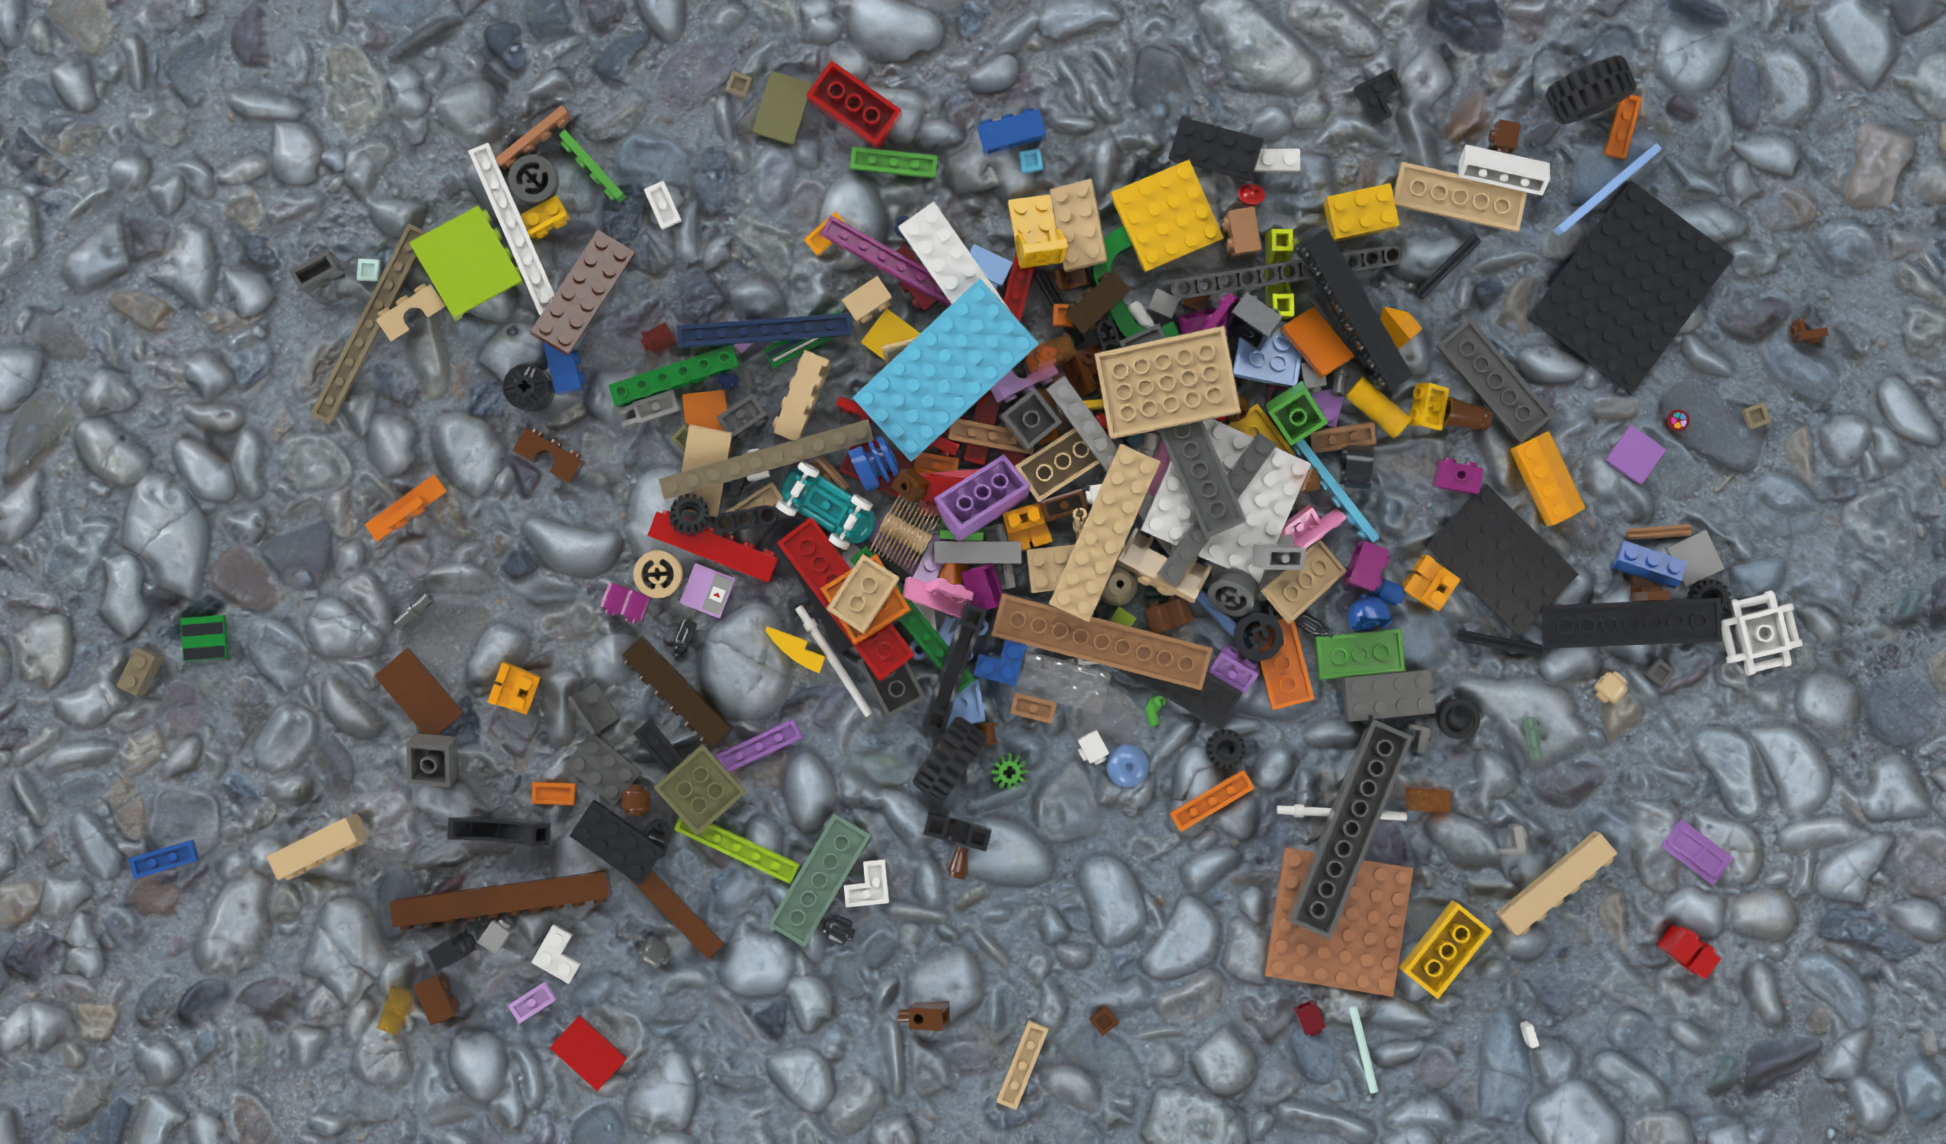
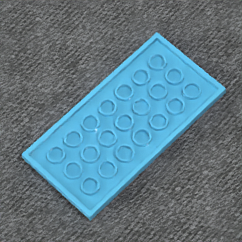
[853,278,1040,462]

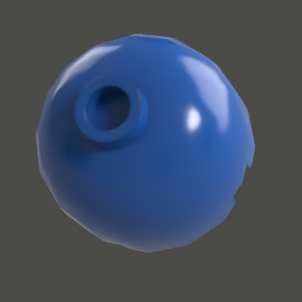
[1348,594,1392,632]

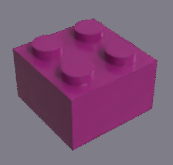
[1342,541,1390,592]

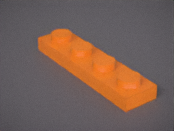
[1169,769,1255,832]

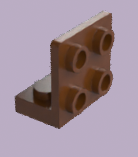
[1061,342,1110,398]

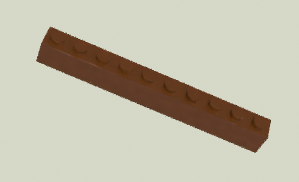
[390,870,612,930]

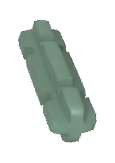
[1523,717,1543,760]

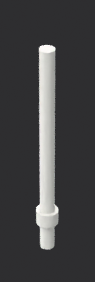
[795,605,873,717]
[1277,804,1407,821]

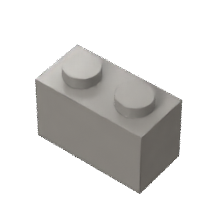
[1252,544,1305,570]

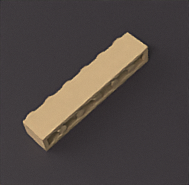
[1495,831,1617,936]

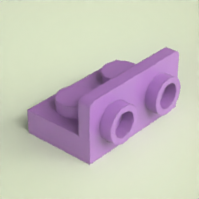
[1208,644,1261,694]

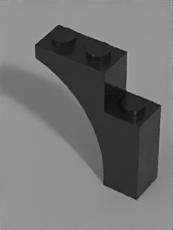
[447,816,551,846]

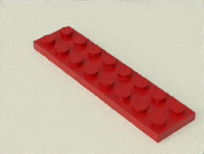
[777,517,915,681]

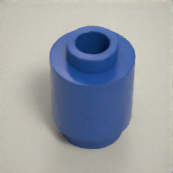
[1371,579,1405,606]

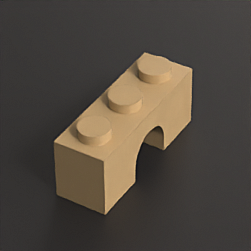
[376,283,446,342]

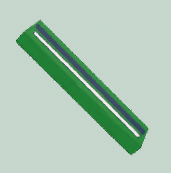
[763,310,841,369]

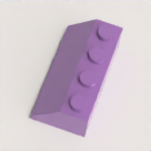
[934,455,1030,542]

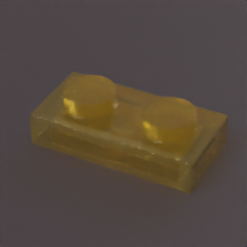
[377,986,413,1035]

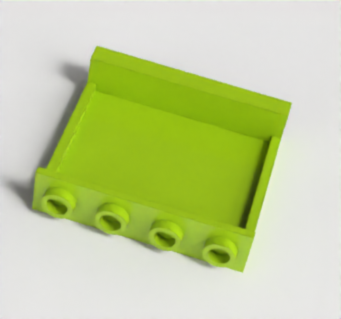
[409,205,524,321]

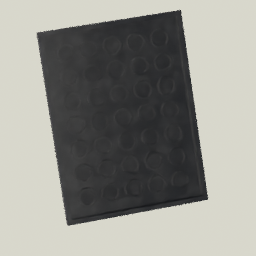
[1527,180,1734,394]

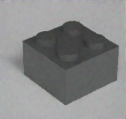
[999,388,1062,451]
[406,733,459,787]

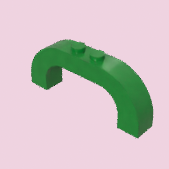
[1092,225,1180,339]

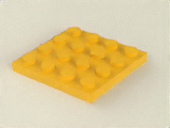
[1110,160,1224,273]

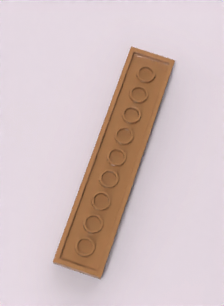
[991,593,1213,690]

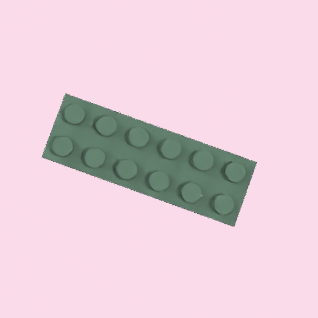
[768,812,872,947]

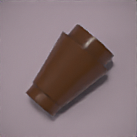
[947,847,969,880]

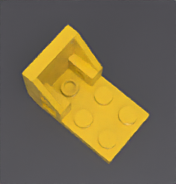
[1008,195,1068,268]

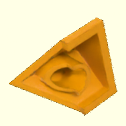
[1380,306,1422,349]

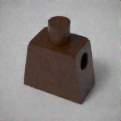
[898,1001,950,1031]

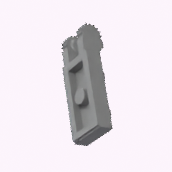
[617,390,680,428]

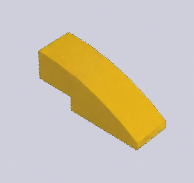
[765,627,826,673]

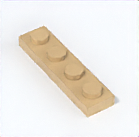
[996,1020,1049,1110]

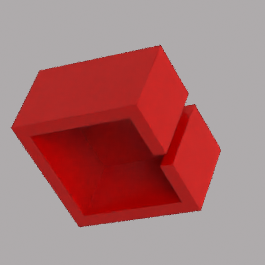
[1657,925,1721,979]

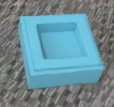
[1018,148,1043,174]

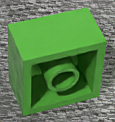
[1265,381,1328,446]

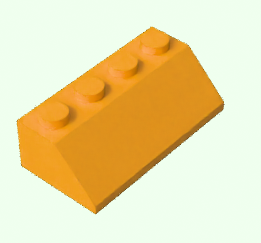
[1509,431,1586,526]

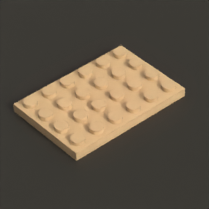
[1095,326,1241,439]

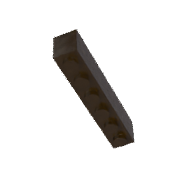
[622,636,734,748]

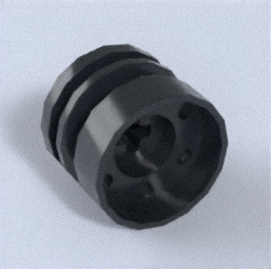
[502,364,555,413]

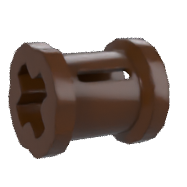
[977,722,998,745]

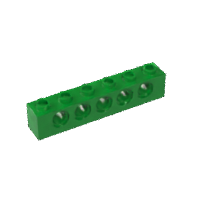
[608,345,741,408]

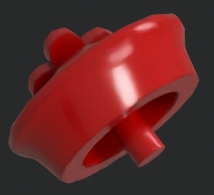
[1238,183,1265,207]

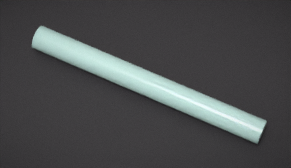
[1349,1006,1378,1093]

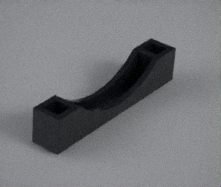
[922,601,987,734]

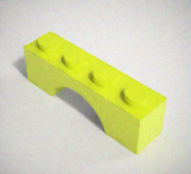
[1265,229,1294,319]

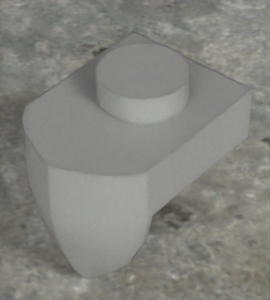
[1497,823,1528,856]

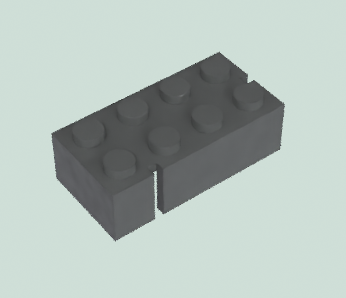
[1340,669,1435,721]

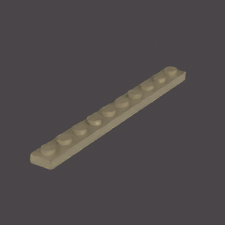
[310,223,427,425]
[658,419,874,500]

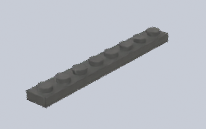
[1157,432,1276,587]

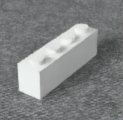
[1458,145,1550,196]

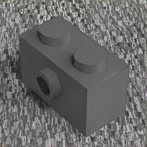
[289,250,345,294]

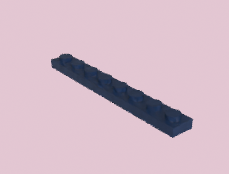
[676,313,852,348]

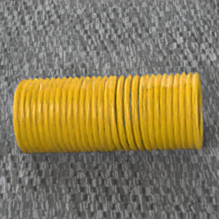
[1345,376,1411,438]

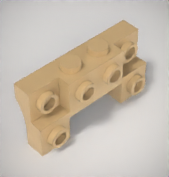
[1116,527,1213,604]

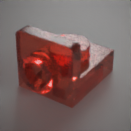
[640,322,677,354]

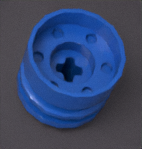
[848,436,899,492]

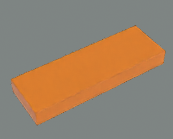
[1603,95,1642,161]

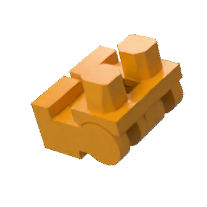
[1002,502,1053,552]
[1401,555,1461,611]
[488,662,541,715]

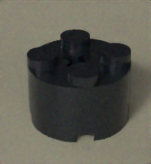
[1339,445,1374,489]

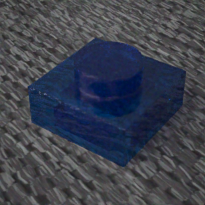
[717,373,742,390]

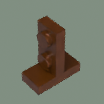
[1630,575,1670,601]

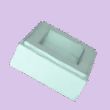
[357,258,382,282]

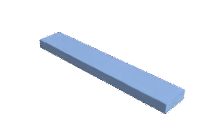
[1553,143,1662,236]

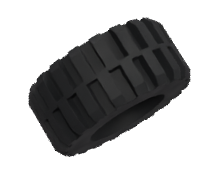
[1546,55,1637,125]
[912,716,987,802]

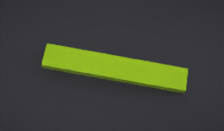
[673,817,800,884]

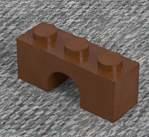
[512,427,585,484]

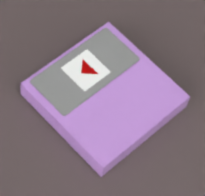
[679,563,736,619]

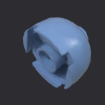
[1106,744,1149,787]

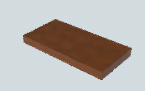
[374,648,465,735]

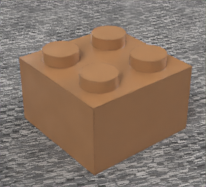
[1221,206,1261,261]

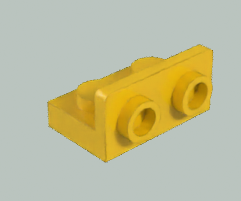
[521,195,570,239]
[1409,383,1449,430]

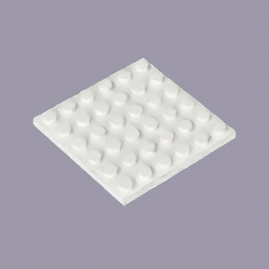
[1140,419,1311,583]

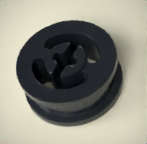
[1233,613,1283,661]

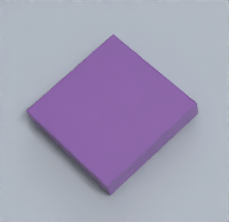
[1605,425,1666,485]

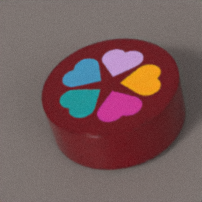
[1666,410,1690,432]

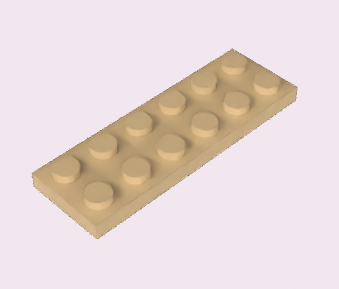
[1393,162,1527,233]

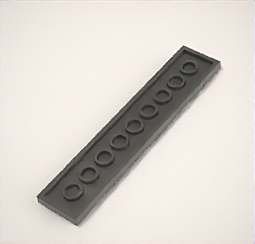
[1119,323,1247,539]

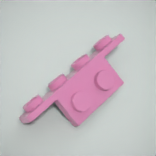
[1279,505,1347,550]
[903,577,974,618]

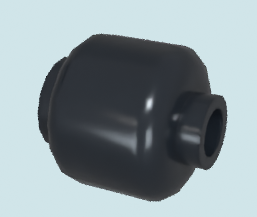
[822,914,855,946]

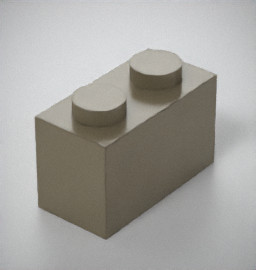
[116,647,165,696]

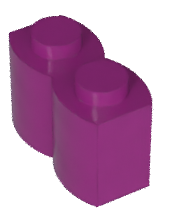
[600,582,652,624]

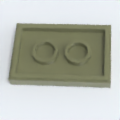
[753,71,813,146]

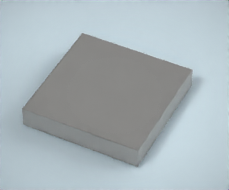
[1665,530,1725,587]

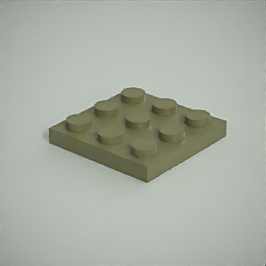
[654,744,746,836]

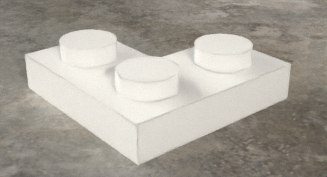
[844,859,889,907]
[531,924,581,984]

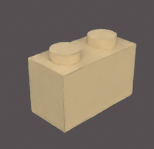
[842,276,893,324]

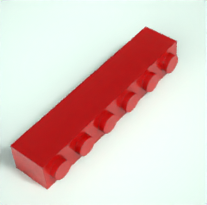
[647,510,779,583]

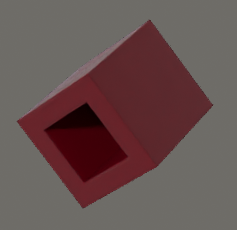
[1293,1000,1326,1036]

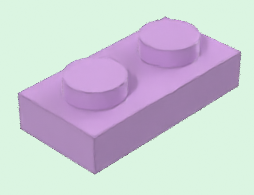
[508,981,557,1024]

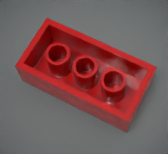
[806,60,902,149]

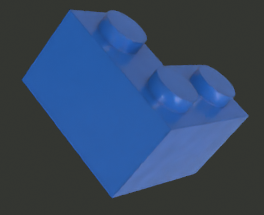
[973,639,1026,686]

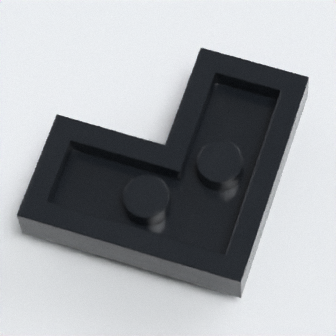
[1353,68,1402,127]

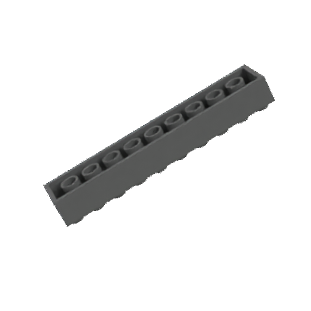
[1286,719,1413,939]

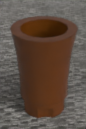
[1443,396,1492,430]

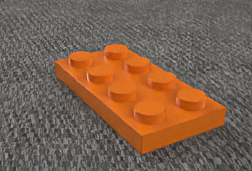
[1250,618,1315,710]

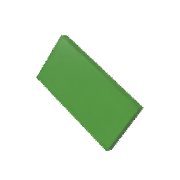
[1314,629,1406,680]

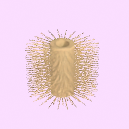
[870,495,941,572]

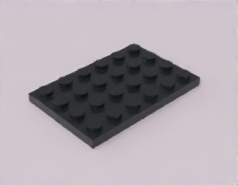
[1425,484,1579,636]

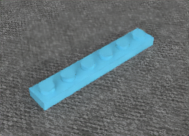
[1291,439,1380,543]

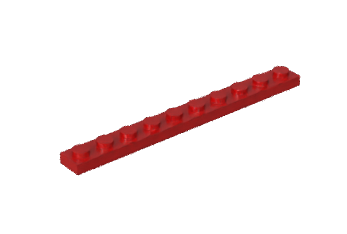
[963,253,1034,465]

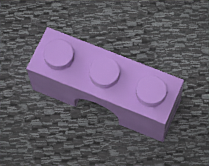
[990,350,1058,403]

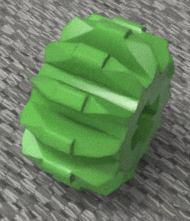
[991,753,1028,790]

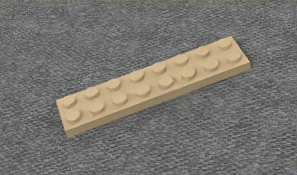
[1049,444,1160,622]

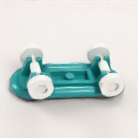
[776,461,876,550]

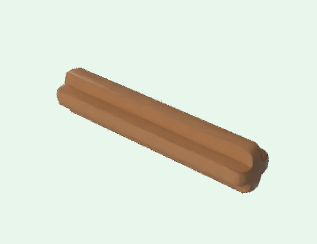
[1626,524,1692,540]

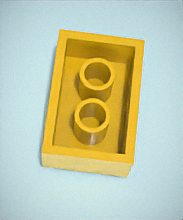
[1323,183,1400,242]

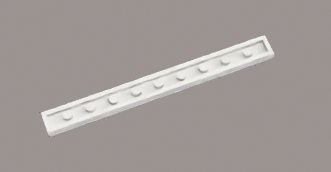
[468,143,555,316]

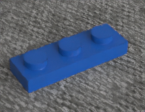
[128,839,200,879]

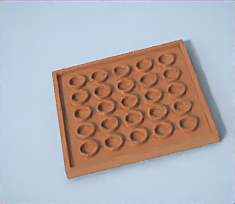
[1264,847,1413,997]

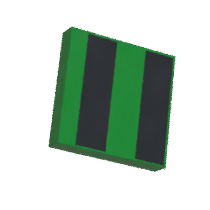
[180,615,229,661]

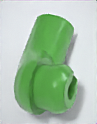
[1145,695,1166,727]

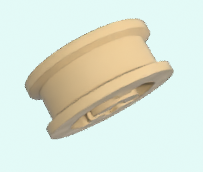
[634,550,683,598]

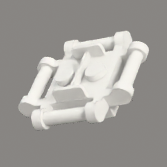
[1721,590,1803,676]

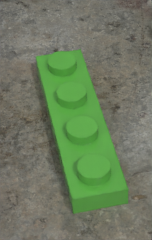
[559,130,626,203]
[850,147,938,179]

